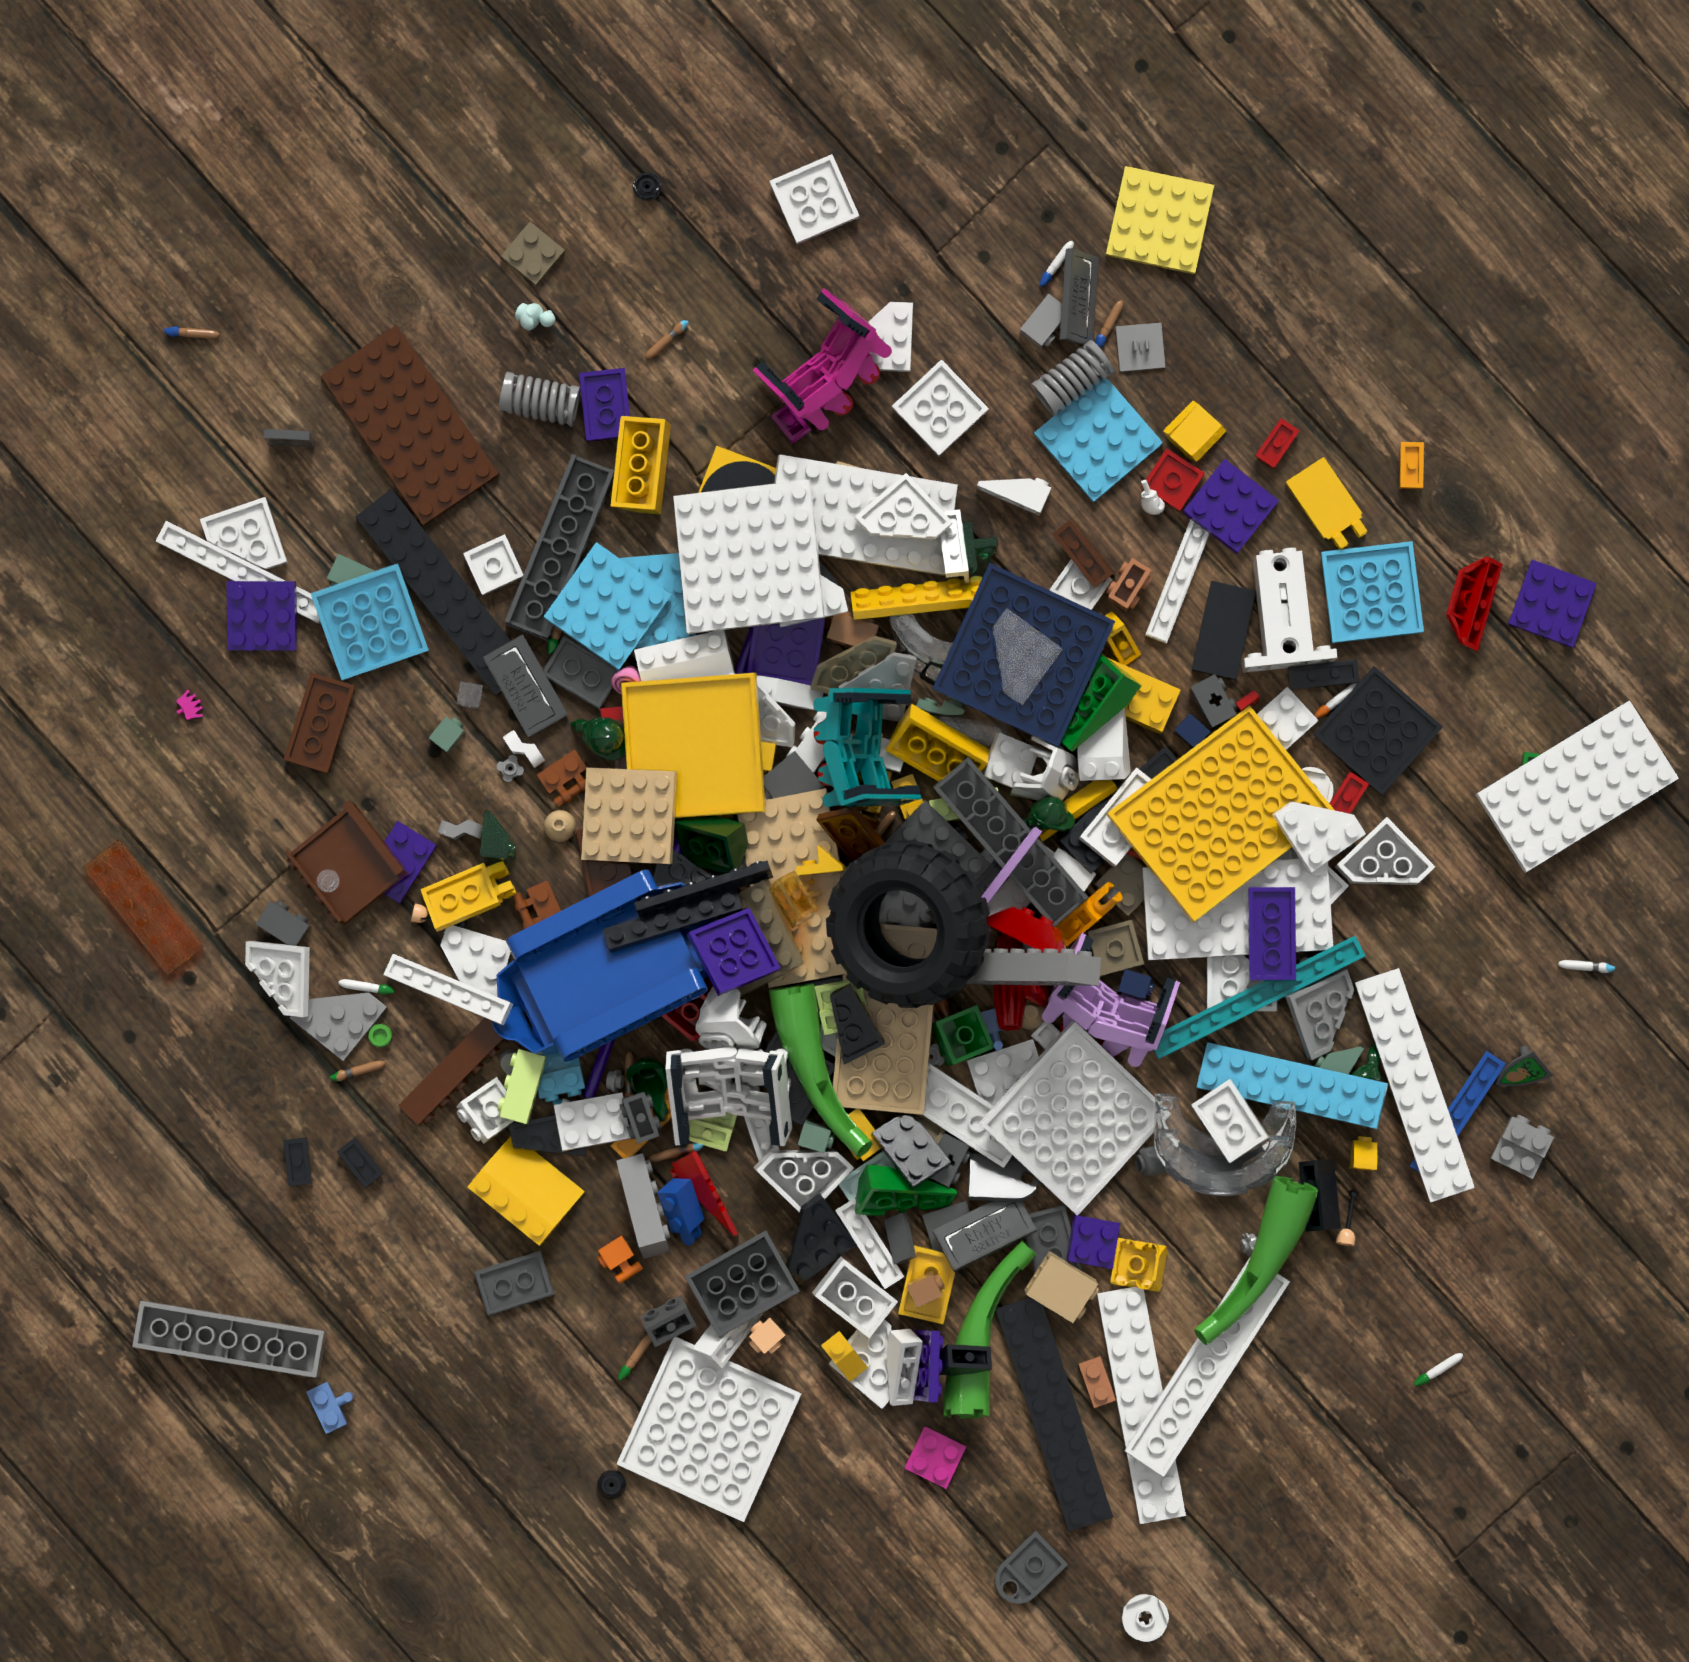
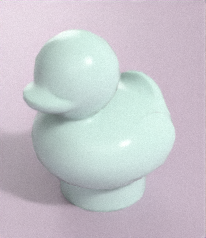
[515,303,555,331]

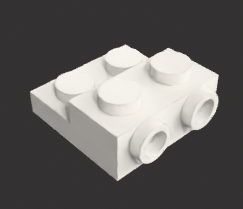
[456,1077,515,1144]

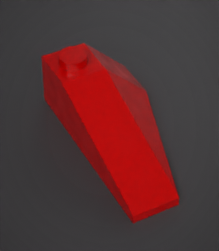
[670,1151,739,1237]

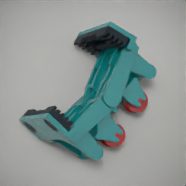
[813,688,921,807]

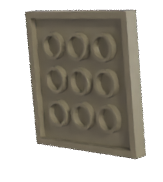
[715,879,804,998]

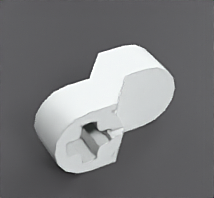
[503,730,545,768]

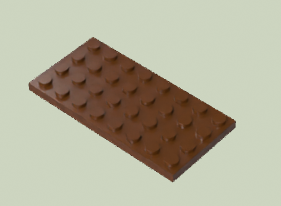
[321,325,499,526]

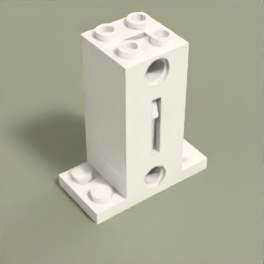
[1241,548,1338,673]

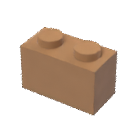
[827,612,879,648]
[907,1271,945,1308]

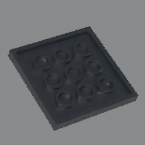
[1313,666,1443,796]

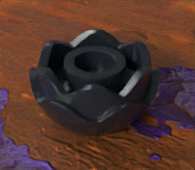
[633,173,661,201]
[597,1470,626,1499]

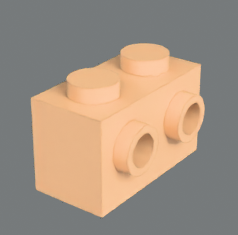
[749,1317,786,1354]

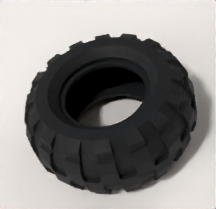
[826,841,991,1008]

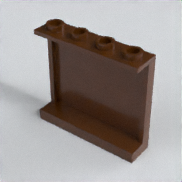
[285,800,409,926]

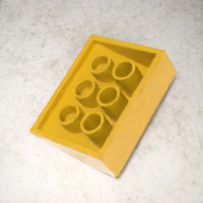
[468,1136,585,1246]

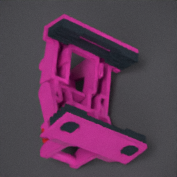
[753,288,892,430]

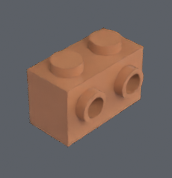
[1106,558,1152,612]

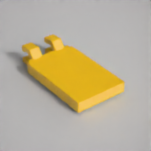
[1285,457,1367,550]
[420,861,517,932]

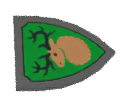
[1495,1046,1553,1087]

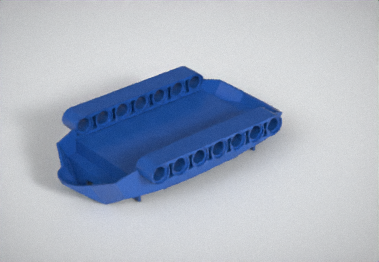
[492,870,715,1062]

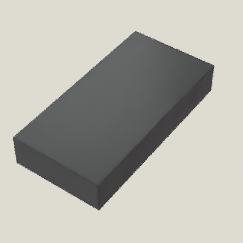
[884,1213,916,1265]

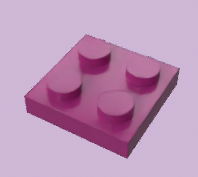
[904,1426,966,1489]

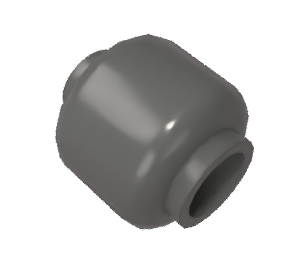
[1135,1145,1171,1177]

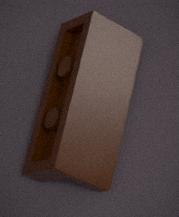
[1052,520,1115,588]

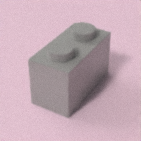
[1020,294,1062,350]

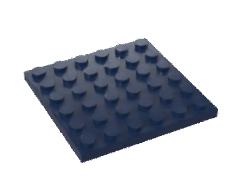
[932,563,1115,747]

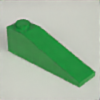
[1061,654,1142,752]
[855,1165,957,1216]

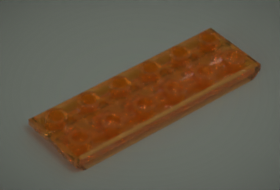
[83,839,204,976]

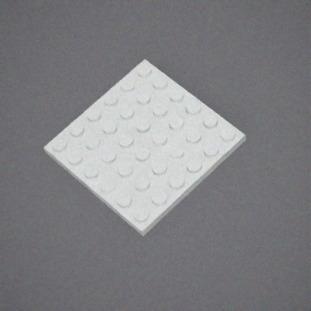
[673,479,825,634]
[979,1020,1171,1215]
[617,1337,802,1522]

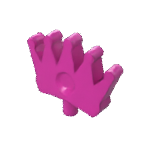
[177,690,203,720]

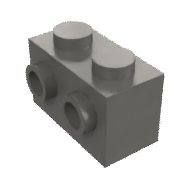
[619,1091,662,1144]
[640,1295,697,1347]

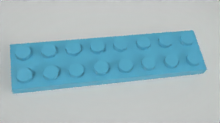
[1197,1042,1388,1129]

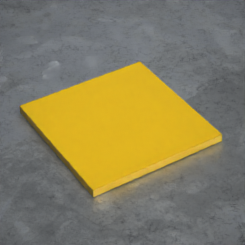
[621,673,766,818]

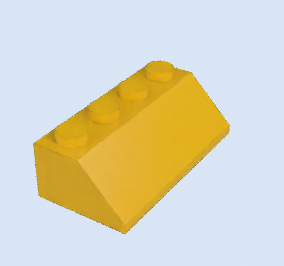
[611,416,671,514]
[885,704,989,782]

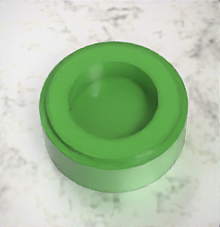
[368,1024,392,1048]

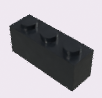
[1299,1159,1341,1232]

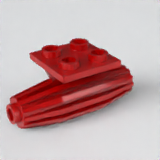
[993,933,1049,1031]

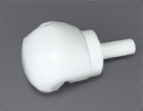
[1141,480,1165,515]

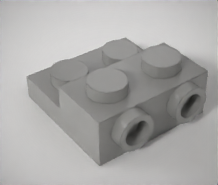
[1490,1115,1554,1179]

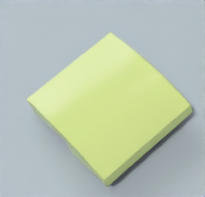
[815,980,867,1035]
[689,1092,737,1151]

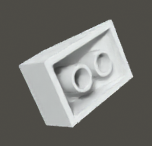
[1078,707,1131,781]
[812,1256,898,1338]

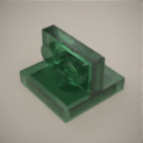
[962,521,998,574]

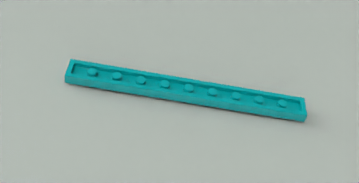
[1153,936,1366,1059]

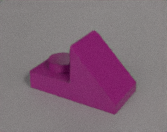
[771,405,811,445]

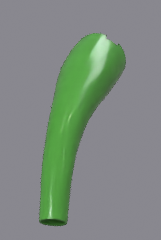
[769,983,872,1157]
[1194,1176,1318,1345]
[943,1241,1037,1419]

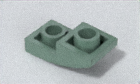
[916,697,965,717]

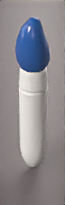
[1039,241,1074,287]

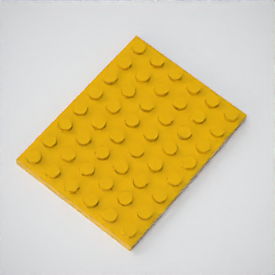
[1106,705,1335,923]

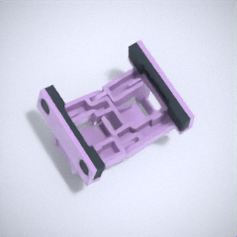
[1042,933,1180,1067]

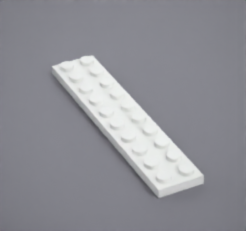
[1355,968,1475,1203]
[820,1023,1012,1168]
[1124,1256,1290,1477]
[1097,1287,1186,1524]

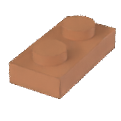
[1078,1356,1116,1408]

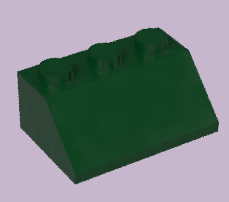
[675,815,748,874]

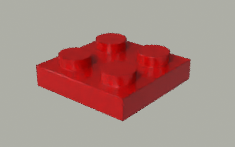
[1141,448,1205,512]

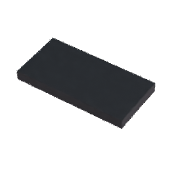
[1191,581,1256,680]

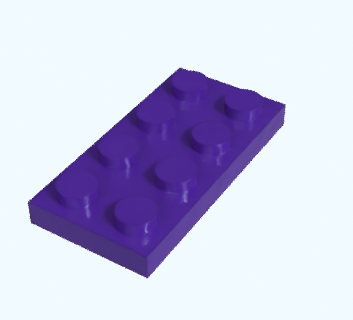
[1248,887,1296,981]

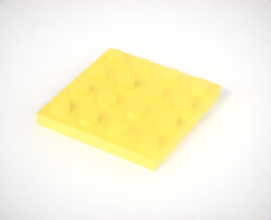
[1106,166,1214,275]

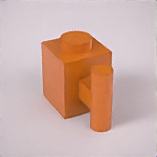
[597,1235,643,1284]

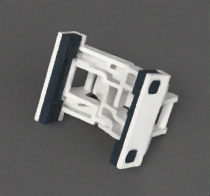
[666,1047,792,1146]

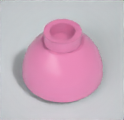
[611,666,641,695]

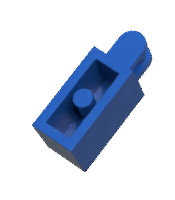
[657,1178,705,1246]

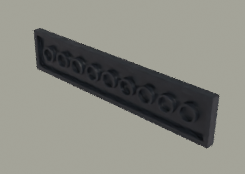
[355,489,511,696]
[996,1297,1113,1532]

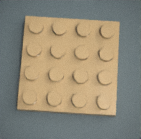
[581,768,677,864]

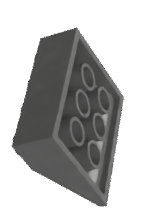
[685,1231,800,1337]

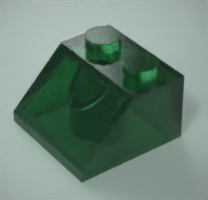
[480,810,517,863]

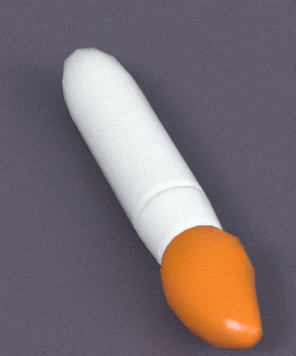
[1315,683,1358,718]

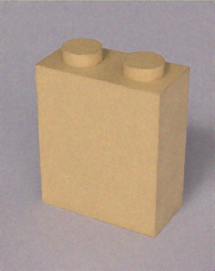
[1024,1251,1099,1323]

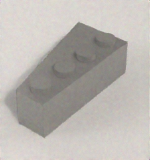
[616,1153,671,1259]

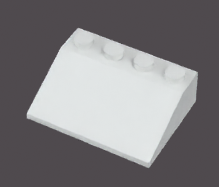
[634,630,735,681]

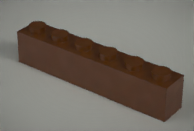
[398,1018,510,1126]

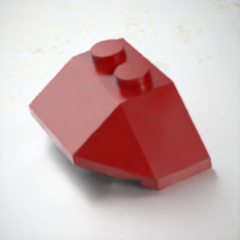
[1446,557,1503,651]
[987,906,1065,953]

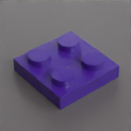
[1066,1215,1120,1269]

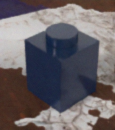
[1173,713,1210,749]
[1117,969,1154,1000]

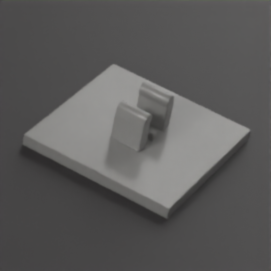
[1116,323,1165,372]

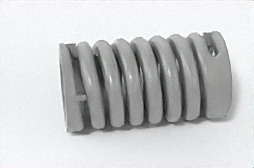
[1031,340,1115,417]
[499,371,581,427]

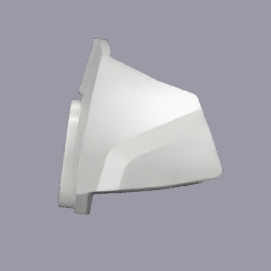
[1010,736,1079,801]
[696,987,767,1052]

